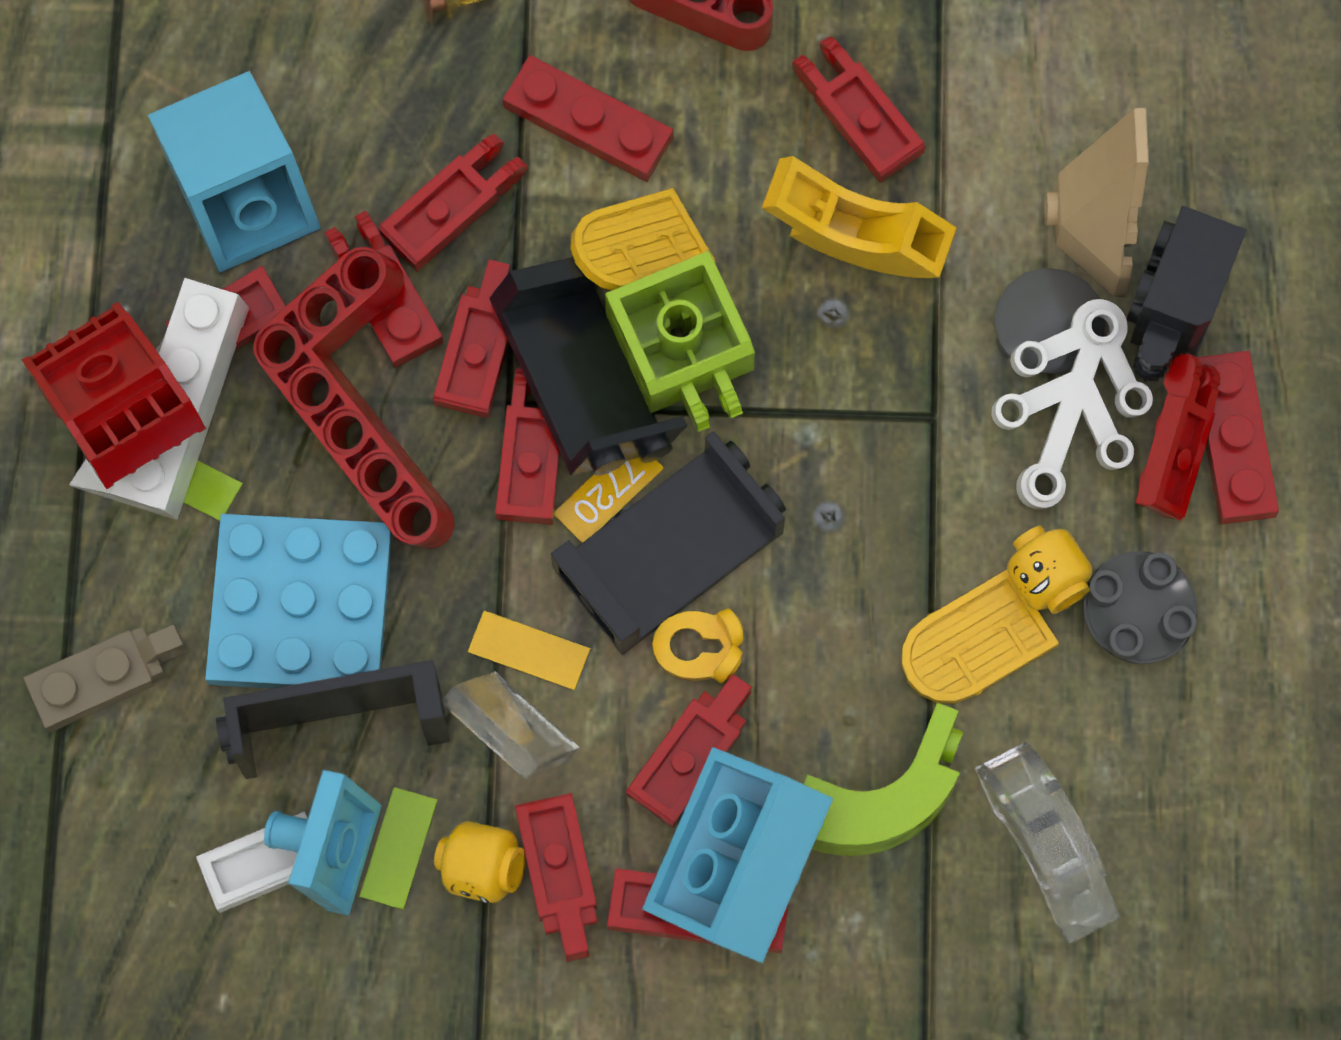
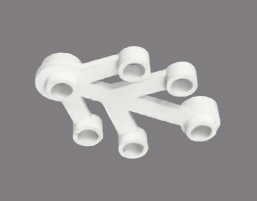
[991,299,1153,510]

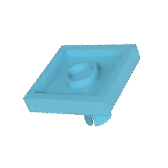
[264,770,382,916]

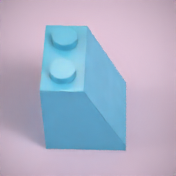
[148,71,321,273]

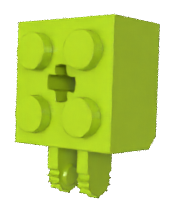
[605,251,755,432]

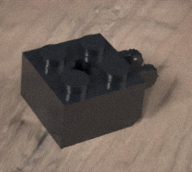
[1126,205,1247,382]

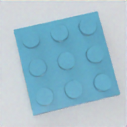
[205,514,392,689]

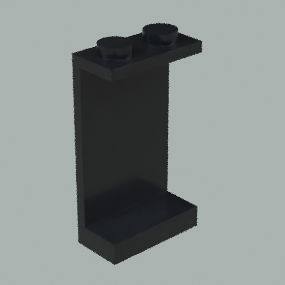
[489,257,687,476]
[551,431,786,655]
[216,660,450,779]

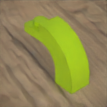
[804,702,964,856]

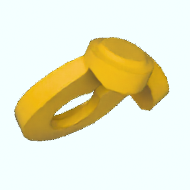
[652,608,744,684]

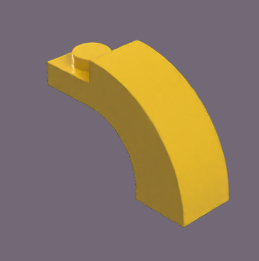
[762,156,957,278]

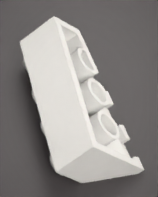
[69,278,249,520]

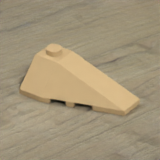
[1044,108,1149,296]

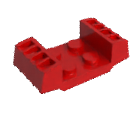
[22,302,206,490]

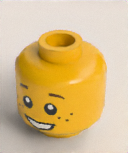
[1007,525,1092,614]
[434,821,526,903]

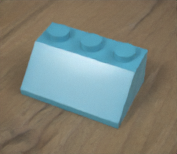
[642,747,833,963]

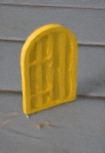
[570,188,715,290]
[901,570,1059,704]

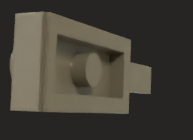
[23,625,187,733]

